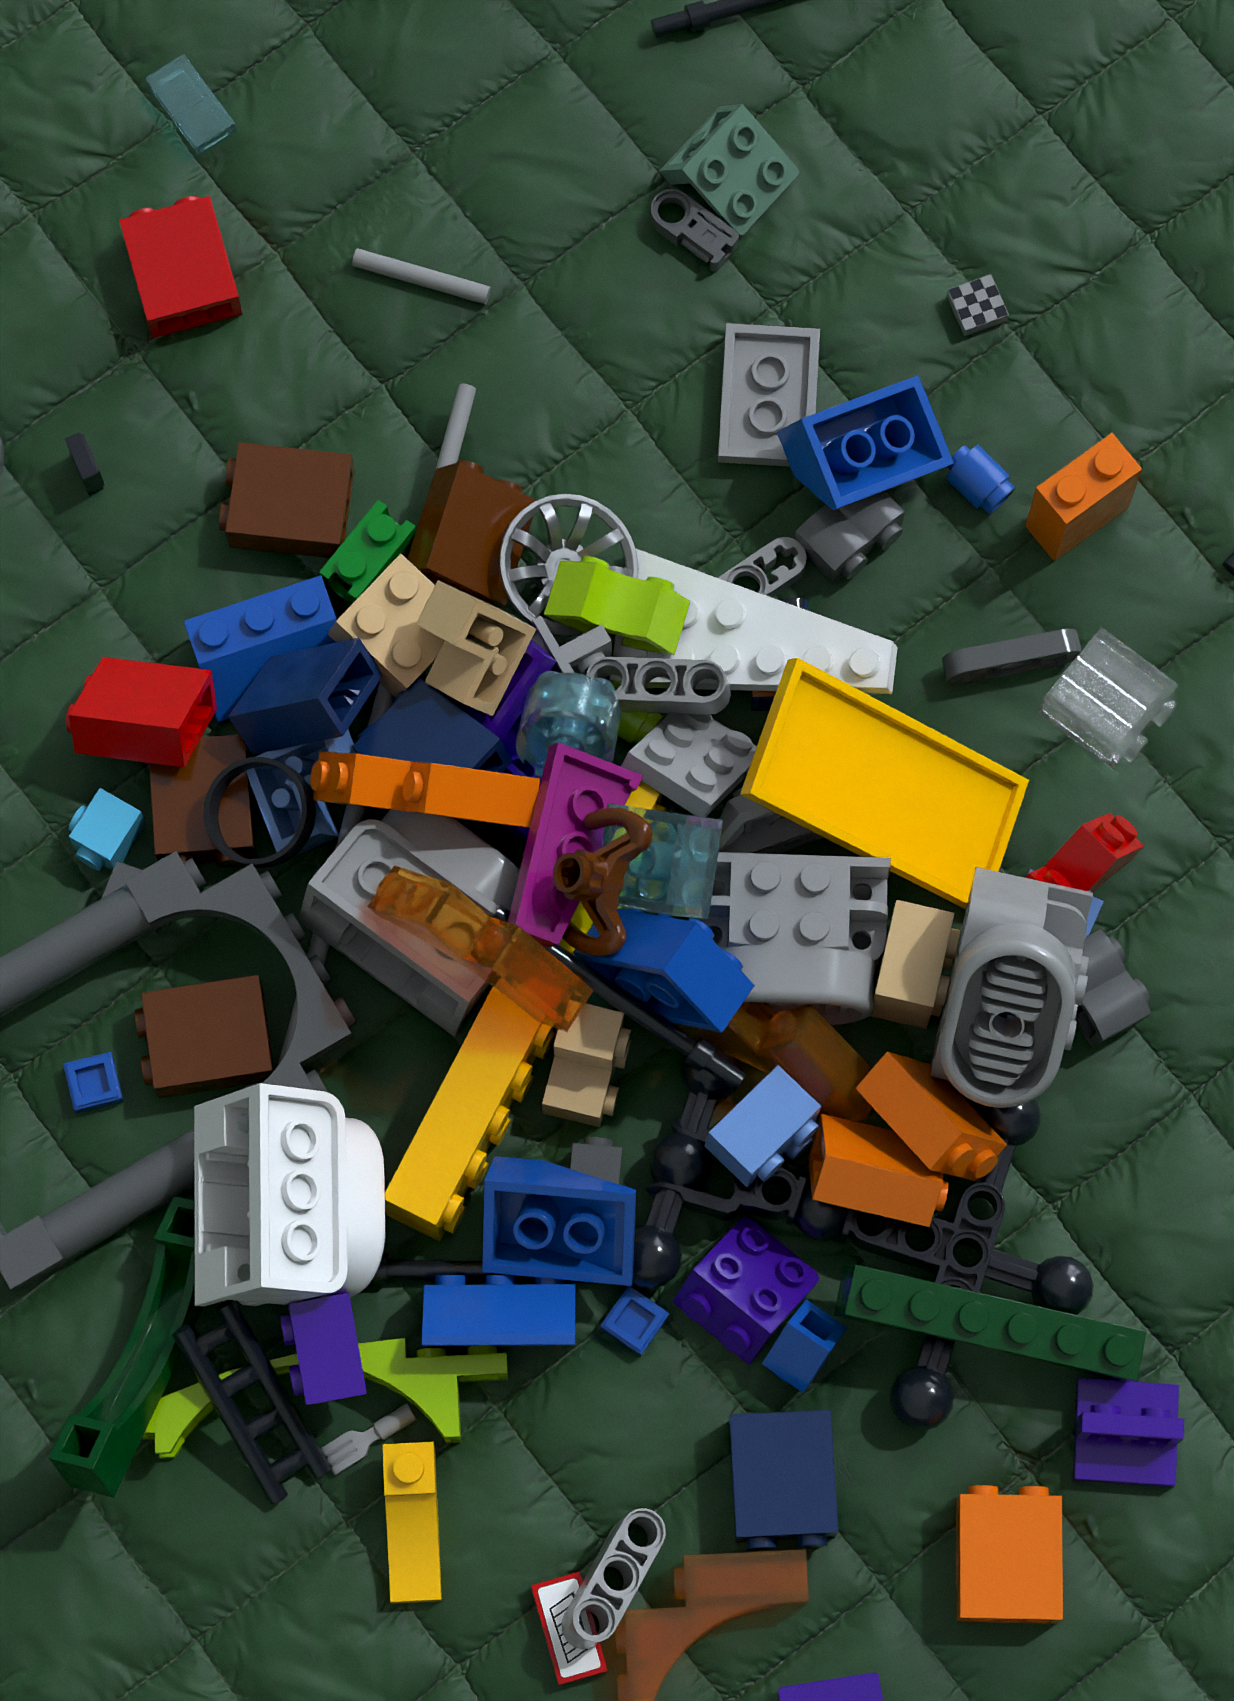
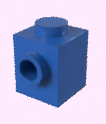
[762,1299,847,1392]

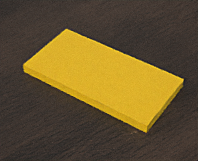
[740,658,1029,909]

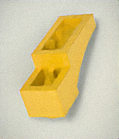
[382,1442,442,1604]

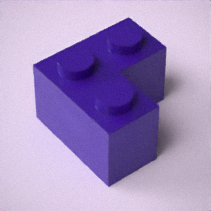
[280,1293,367,1405]

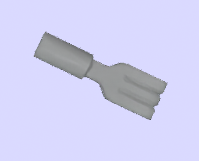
[321,1403,417,1476]

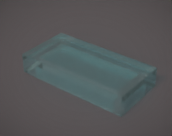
[145,54,236,154]

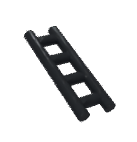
[172,1300,332,1504]

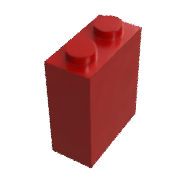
[119,196,243,338]
[66,657,217,768]

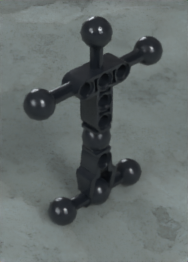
[633,1040,1094,1430]

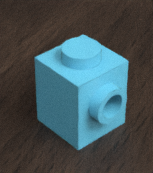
[69,788,146,871]

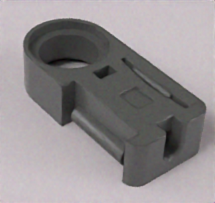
[651,189,739,272]

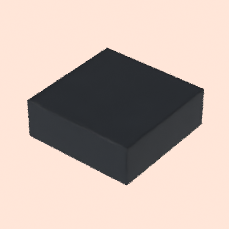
[65,432,105,495]

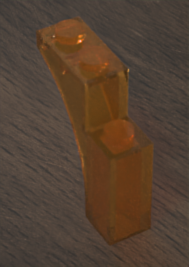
[367,865,594,1032]
[672,1002,872,1122]
[615,1549,809,1701]

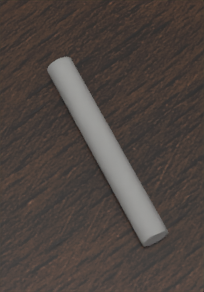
[352,248,491,305]

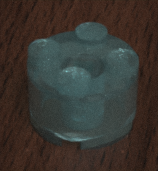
[516,671,621,779]

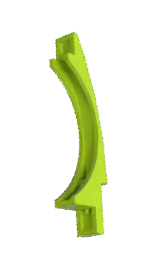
[141,1338,509,1459]

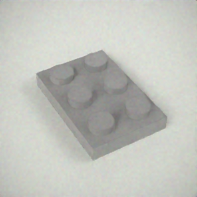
[718,323,820,467]
[621,713,757,820]

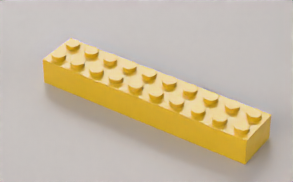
[385,781,666,1242]

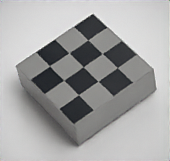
[946,274,1009,337]

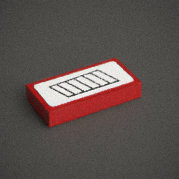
[531,1571,608,1686]

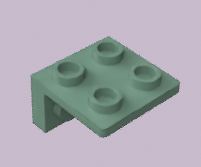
[659,104,799,235]

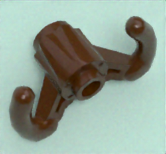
[553,808,652,957]

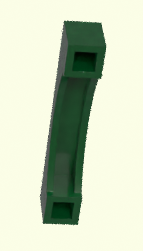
[48,1196,204,1498]
[833,1264,1147,1381]

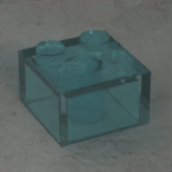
[602,803,723,919]

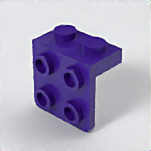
[672,1217,819,1365]

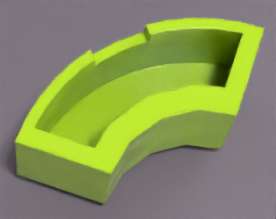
[544,556,690,655]

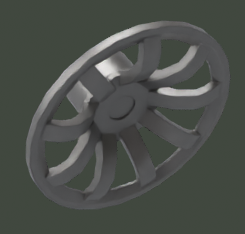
[499,494,639,636]

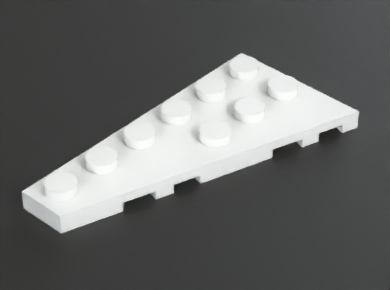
[610,548,898,694]

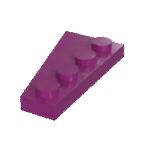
[506,742,643,948]

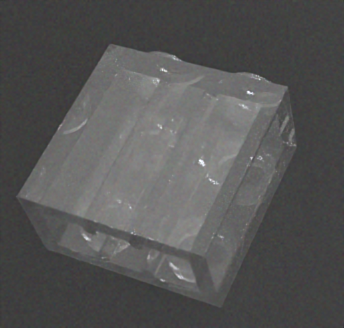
[1038,627,1179,771]

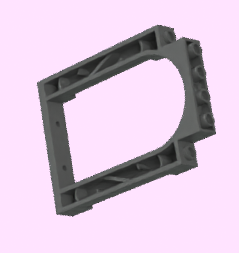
[0,851,356,1292]

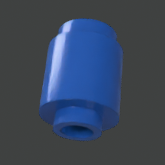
[945,445,1016,515]

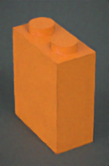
[1025,433,1142,562]
[855,1051,1007,1181]
[808,1113,949,1227]
[956,1485,1063,1624]

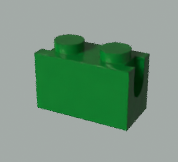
[319,500,417,608]

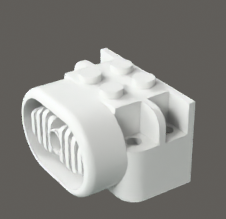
[194,1083,385,1306]

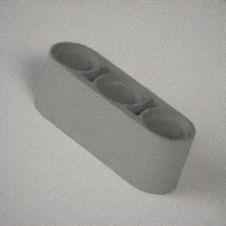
[585,657,731,715]
[561,1508,666,1649]

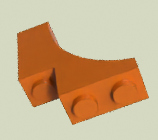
[310,751,540,828]

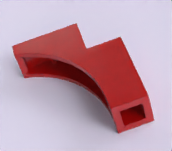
[1025,813,1144,893]

